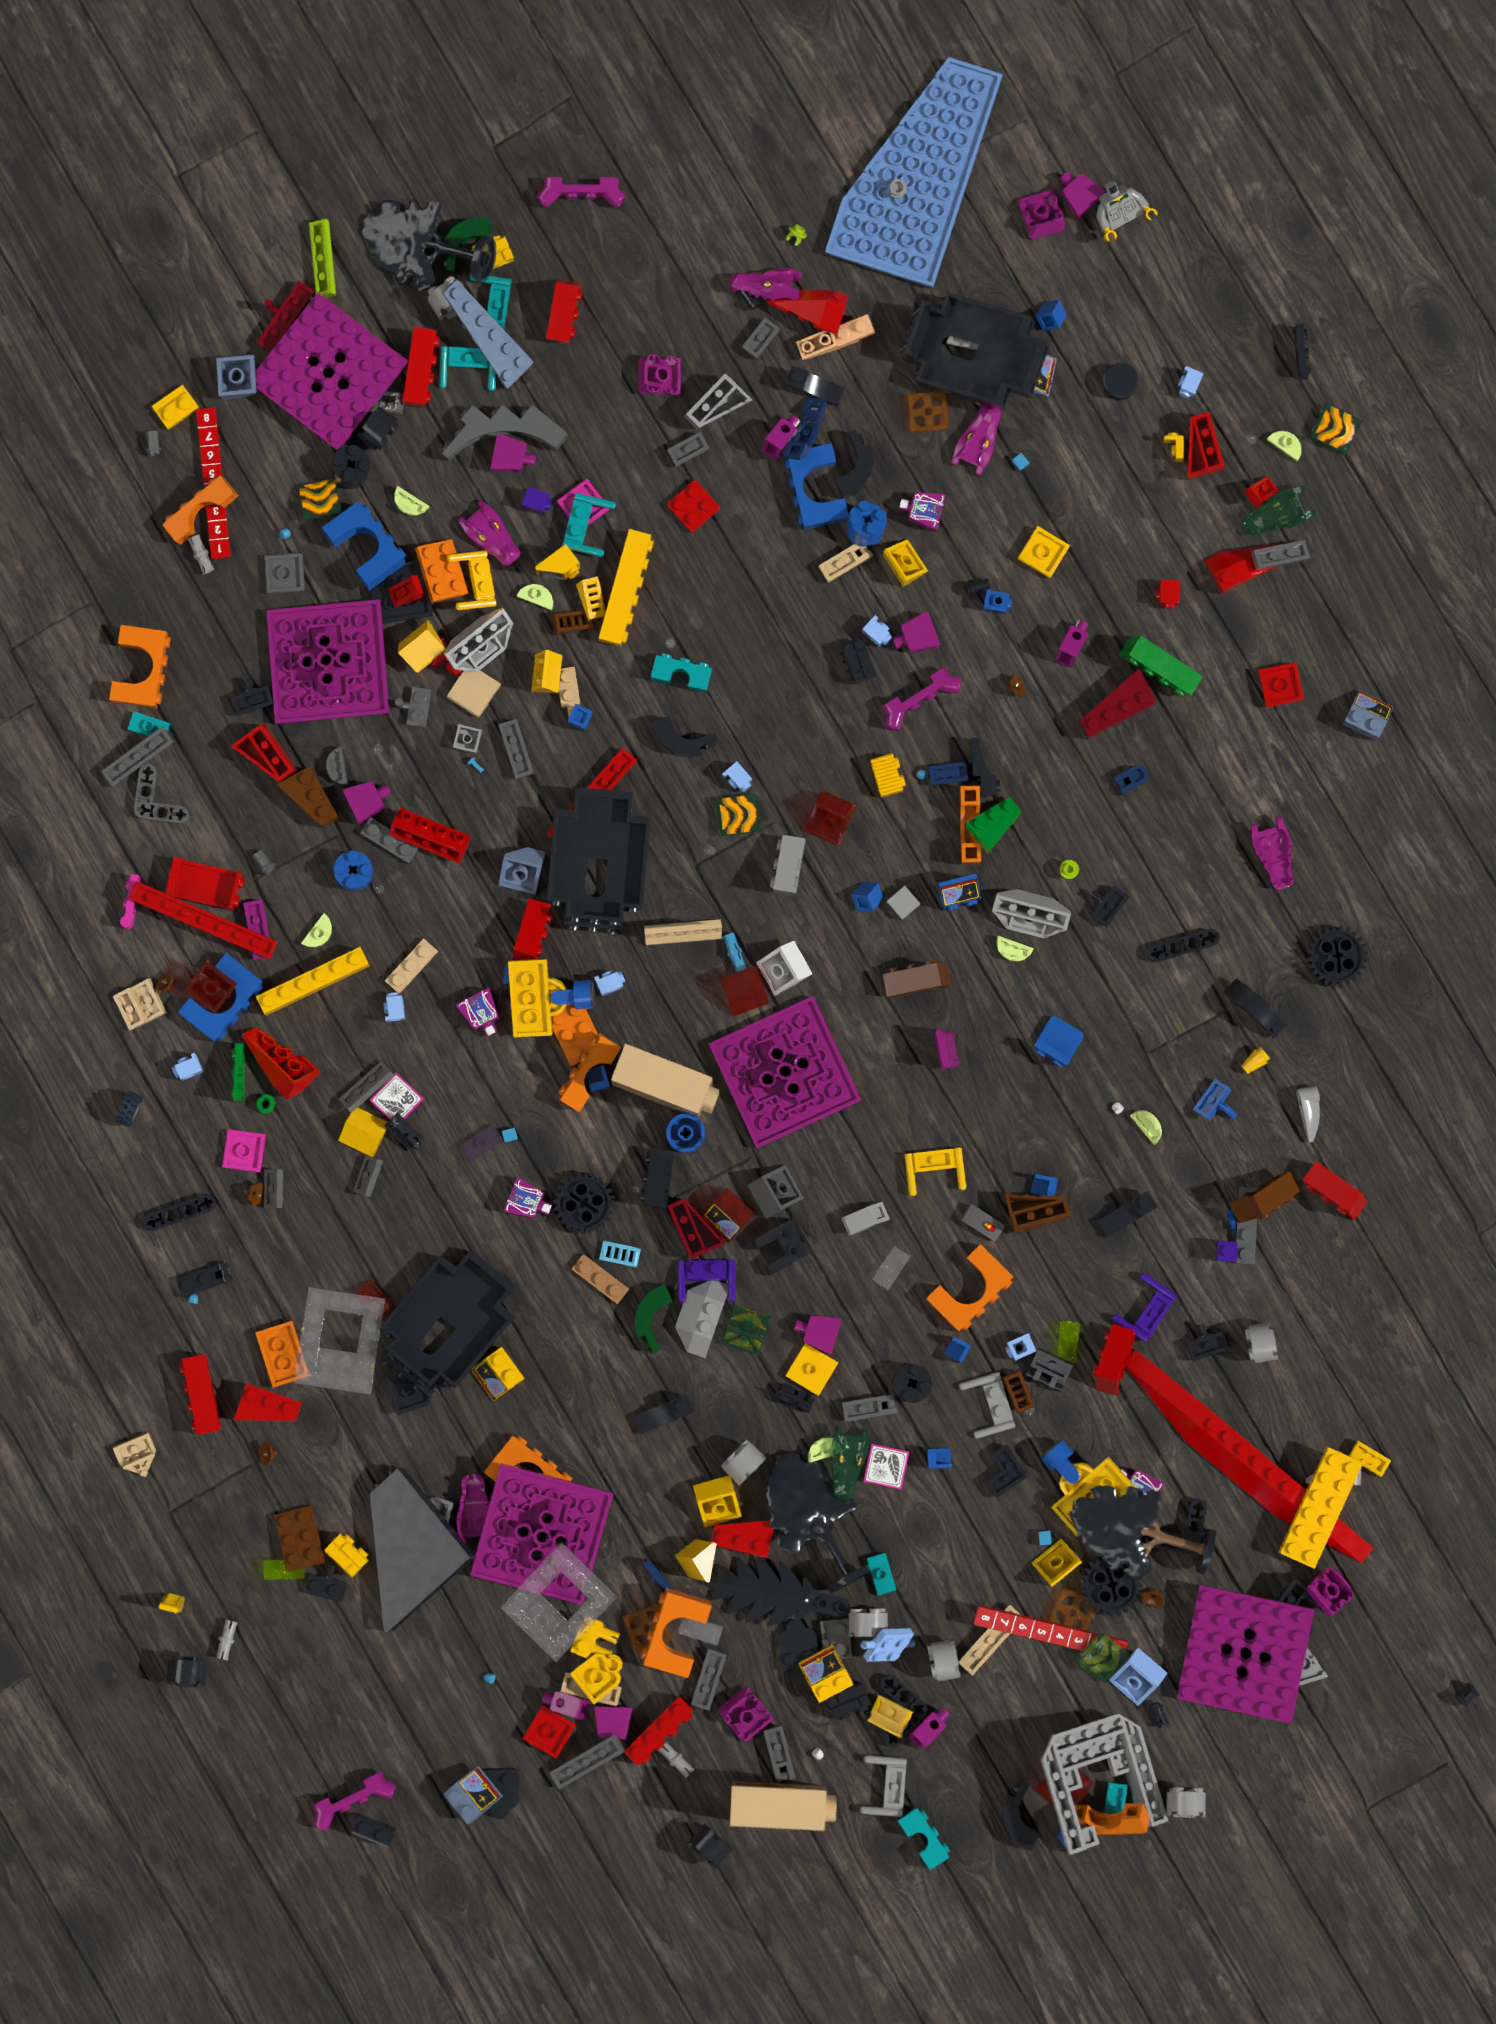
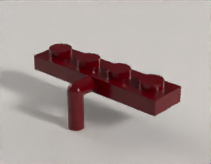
[256,280,315,353]

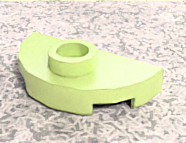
[1267,431,1301,462]
[395,486,429,516]
[517,584,553,611]
[301,913,332,947]
[996,936,1034,962]
[1130,1110,1162,1145]
[808,1437,846,1463]

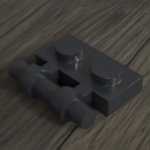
[1025,1347,1074,1392]

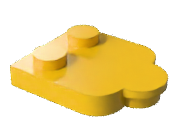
[570,1653,622,1704]

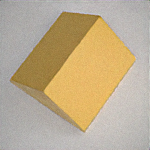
[883,539,928,587]
[398,620,446,673]
[531,650,562,693]
[338,1108,387,1157]
[675,1539,716,1582]
[1032,1539,1082,1587]

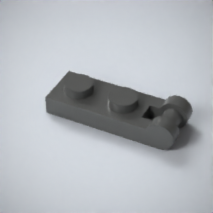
[842,1394,898,1422]
[764,1726,796,1784]

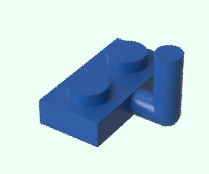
[1193,1079,1237,1121]

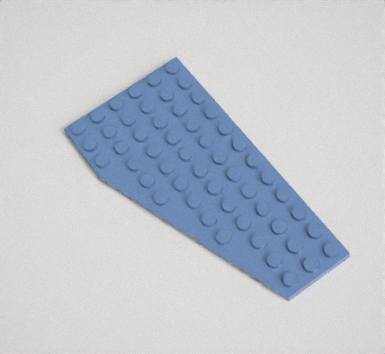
[825,57,1003,288]

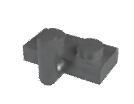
[395,687,432,728]

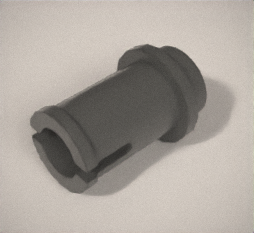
[146,431,161,456]
[252,850,275,875]

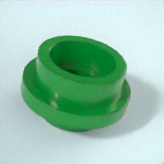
[256,1094,275,1114]

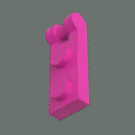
[120,874,141,929]

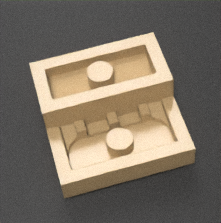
[447,670,501,718]
[113,978,167,1030]

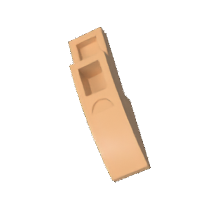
[796,315,875,360]

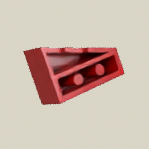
[1188,412,1226,480]
[512,899,553,960]
[234,1383,303,1421]
[711,1520,774,1558]

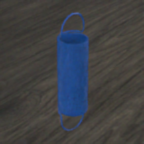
[1227,1209,1237,1235]

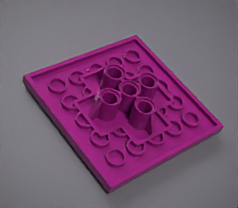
[248,292,409,451]
[266,600,390,724]
[709,996,861,1149]
[470,1463,613,1605]
[1177,1584,1315,1724]

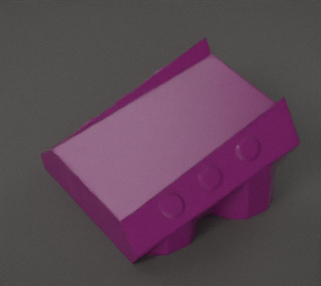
[1018,190,1066,240]
[637,354,681,395]
[934,1029,961,1070]
[1307,1568,1353,1617]
[718,1687,773,1743]

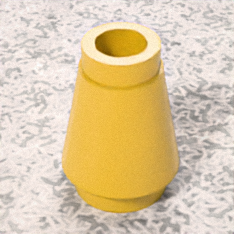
[1241,1047,1270,1074]

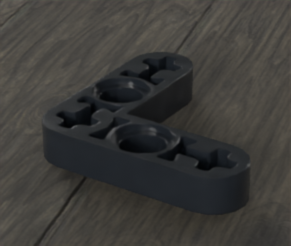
[1144,1499,1207,1554]
[880,1675,927,1748]

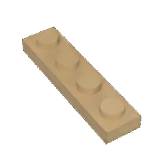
[958,1604,1021,1676]

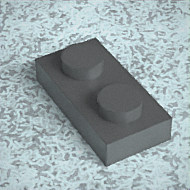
[742,317,780,359]
[667,432,710,467]
[353,1155,383,1197]
[264,1169,283,1208]

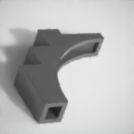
[442,405,568,461]

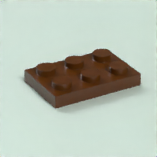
[274,1506,326,1572]

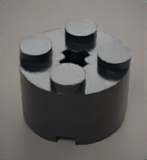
[357,406,399,451]
[331,445,370,489]
[893,1364,932,1403]
[166,1656,207,1687]
[686,1824,733,1870]

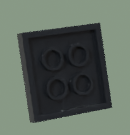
[371,560,433,624]

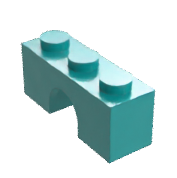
[651,653,712,693]
[897,1807,950,1870]

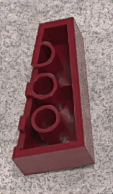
[1079,669,1157,740]

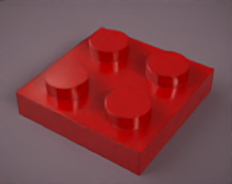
[667,480,720,533]
[1258,662,1304,708]
[523,1705,576,1758]

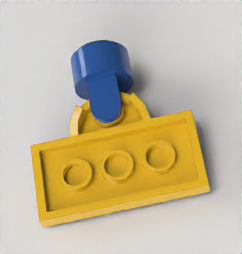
[508,958,595,1037]
[1041,1440,1134,1536]

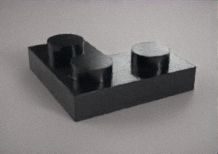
[985,1444,1028,1498]

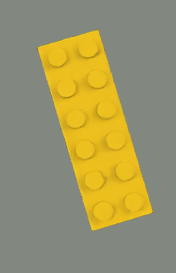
[1279,1447,1363,1569]

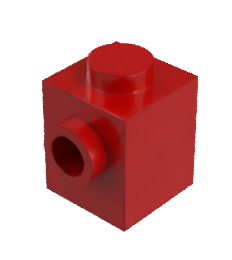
[1156,580,1180,609]

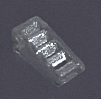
[371,392,404,414]

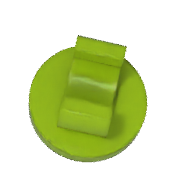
[786,225,807,246]
[1060,860,1079,879]

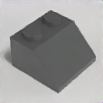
[748,1165,804,1219]

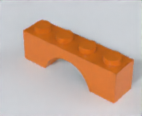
[162,476,239,544]
[960,786,981,865]
[558,1033,621,1112]
[1074,1803,1150,1835]

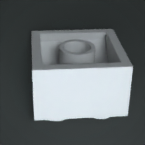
[756,941,812,996]

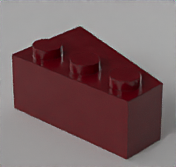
[667,1198,726,1260]

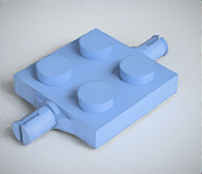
[861,1628,915,1662]

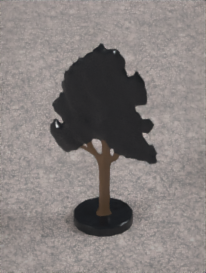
[1068,1485,1216,1579]

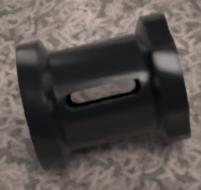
[1454,1682,1480,1708]

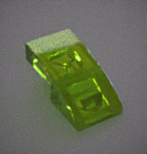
[1057,1321,1080,1364]
[264,1560,305,1580]

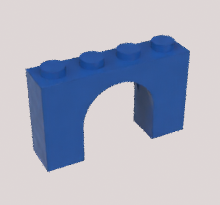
[784,443,849,530]
[322,501,406,591]
[178,953,264,1043]

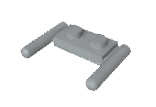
[959,1372,1015,1439]
[860,1755,907,1817]

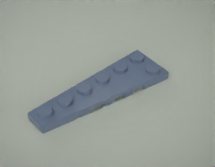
[442,280,534,389]

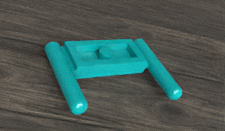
[462,275,512,330]
[439,346,496,391]
[563,493,616,557]

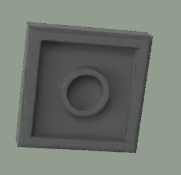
[264,553,305,594]

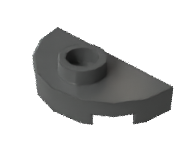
[326,746,348,785]

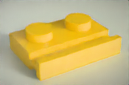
[152,385,199,430]
[867,1695,913,1738]

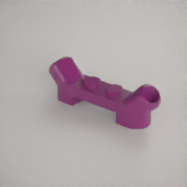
[537,177,625,208]
[881,668,962,731]
[312,1772,396,1831]

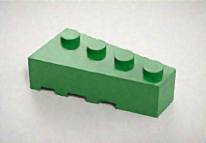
[1118,635,1203,697]

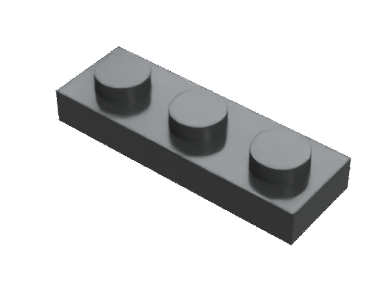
[1251,540,1310,570]
[498,719,534,780]
[360,817,419,864]
[339,1061,394,1113]
[691,1649,727,1711]

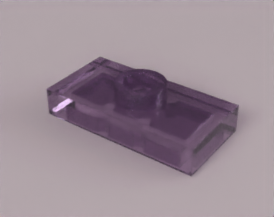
[461,1125,503,1162]

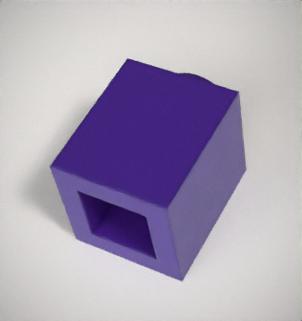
[522,487,552,515]
[1215,1241,1238,1262]

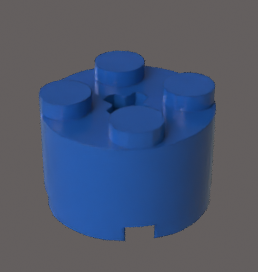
[846,501,887,547]
[333,850,373,891]
[666,1114,705,1153]

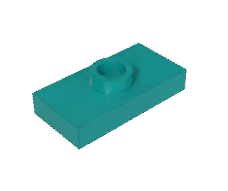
[128,711,170,737]
[867,1553,896,1596]
[1104,1782,1128,1814]

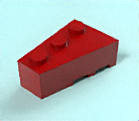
[546,279,582,343]
[231,724,299,782]
[1303,1161,1368,1220]
[1093,1324,1135,1396]

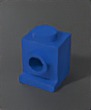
[983,589,1012,615]

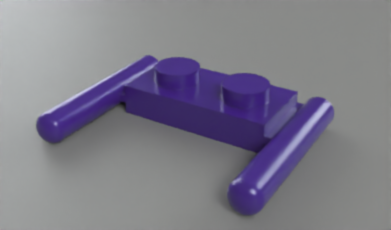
[677,1260,736,1303]
[1112,1273,1178,1343]

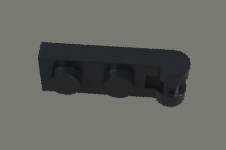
[1294,324,1311,380]
[176,1262,233,1298]

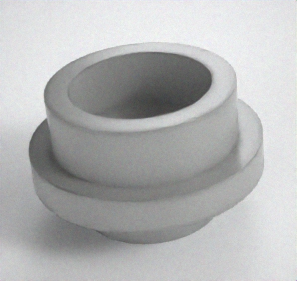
[888,179,907,198]

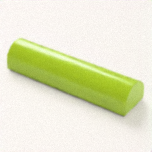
[309,219,336,298]

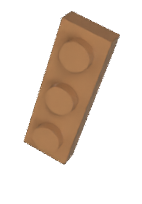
[572,1254,629,1304]

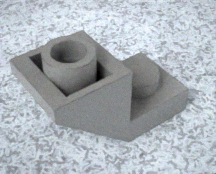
[841,1202,890,1236]

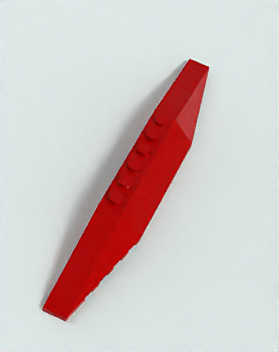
[1125,1349,1374,1563]

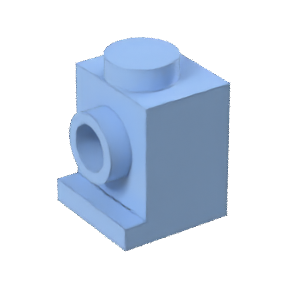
[1178,366,1204,398]
[862,615,892,647]
[722,762,752,792]
[594,971,625,996]
[384,993,406,1022]
[172,1053,203,1081]
[1005,1333,1036,1361]

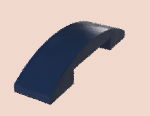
[782,397,826,460]

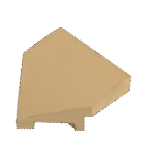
[113,1432,156,1477]

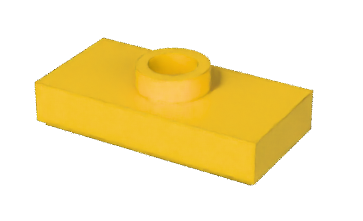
[1348,1441,1391,1477]

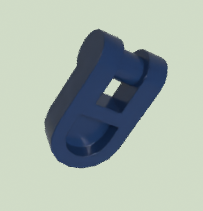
[1112,765,1148,796]

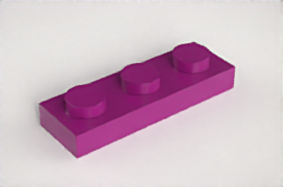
[243,900,273,960]

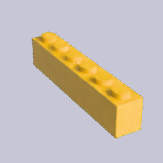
[599,529,654,647]
[256,947,370,1016]

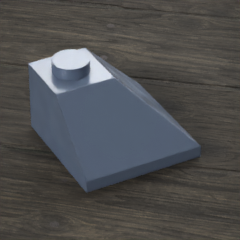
[499,847,546,895]

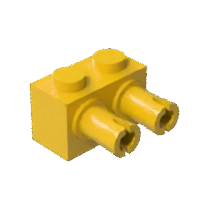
[571,1615,620,1659]

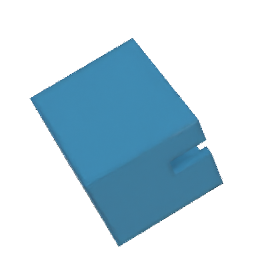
[1012,453,1029,471]
[502,1128,518,1143]
[1038,1531,1051,1545]

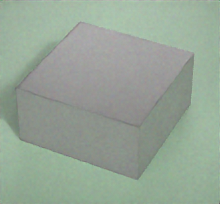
[453,724,482,754]
[886,886,920,920]

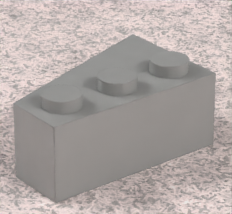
[684,373,752,429]
[770,835,805,897]

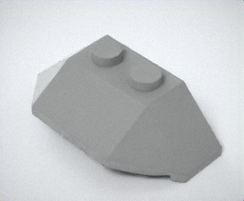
[444,608,513,672]
[992,889,1071,938]
[675,1281,728,1358]

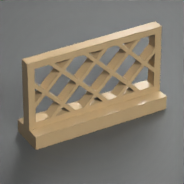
[644,919,722,946]

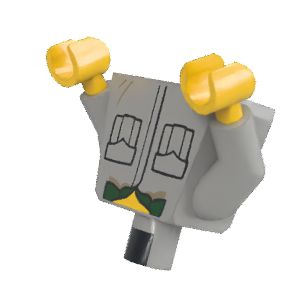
[1096,181,1157,242]

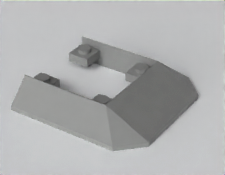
[1041,1714,1168,1855]

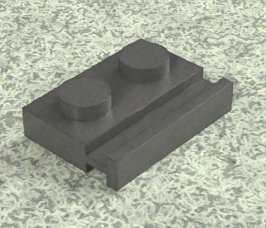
[820,1619,852,1659]

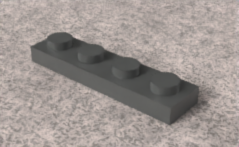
[101,726,174,787]
[1235,1186,1257,1265]
[549,1734,625,1789]

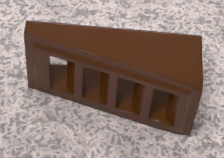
[551,610,594,635]
[1002,1370,1035,1414]

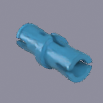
[723,933,747,973]

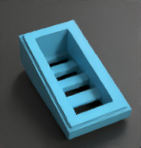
[599,1241,641,1268]

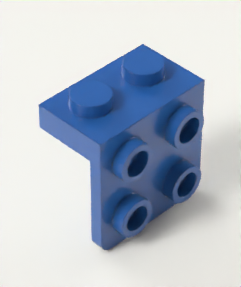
[1033,1016,1084,1068]

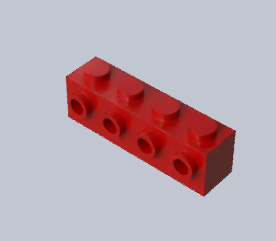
[403,327,440,408]
[389,808,471,864]
[180,1354,222,1435]
[624,1696,693,1766]

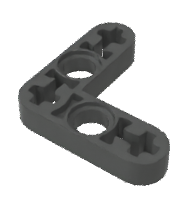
[134,764,190,824]

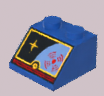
[937,874,981,911]

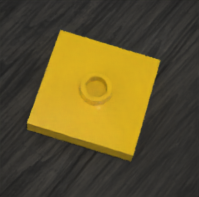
[1018,526,1070,578]
[786,1343,838,1396]

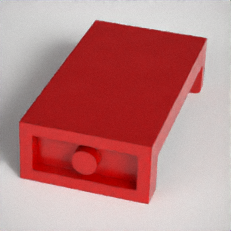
[165,857,245,911]

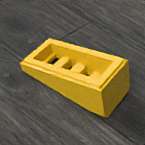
[576,577,606,620]
[159,1593,185,1613]

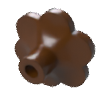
[1007,674,1026,697]
[156,972,175,994]
[246,1182,264,1206]
[259,1441,277,1466]
[1141,1588,1164,1608]

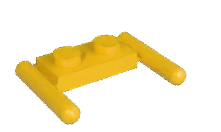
[447,550,496,610]
[904,1148,966,1196]

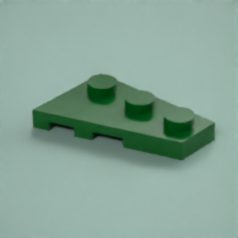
[965,797,1021,854]
[232,1044,245,1102]

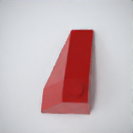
[768,290,849,334]
[1204,544,1281,594]
[242,1027,320,1100]

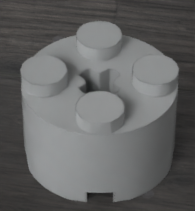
[427,276,464,320]
[1245,1321,1278,1364]
[721,1440,766,1485]
[849,1609,888,1637]
[927,1639,960,1682]
[1166,1788,1206,1818]

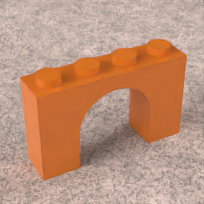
[109,625,171,709]
[926,1244,1013,1332]
[484,1435,573,1520]
[641,1588,712,1678]

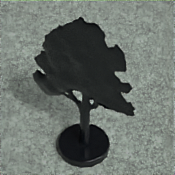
[357,199,497,292]
[766,1451,871,1594]

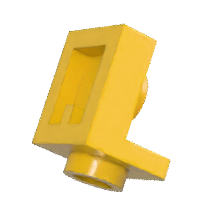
[1163,433,1184,462]

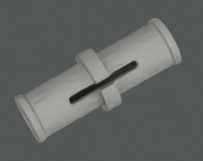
[188,535,214,575]
[216,1619,238,1660]
[658,1742,694,1778]

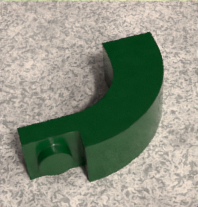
[442,217,492,275]
[635,1284,673,1353]

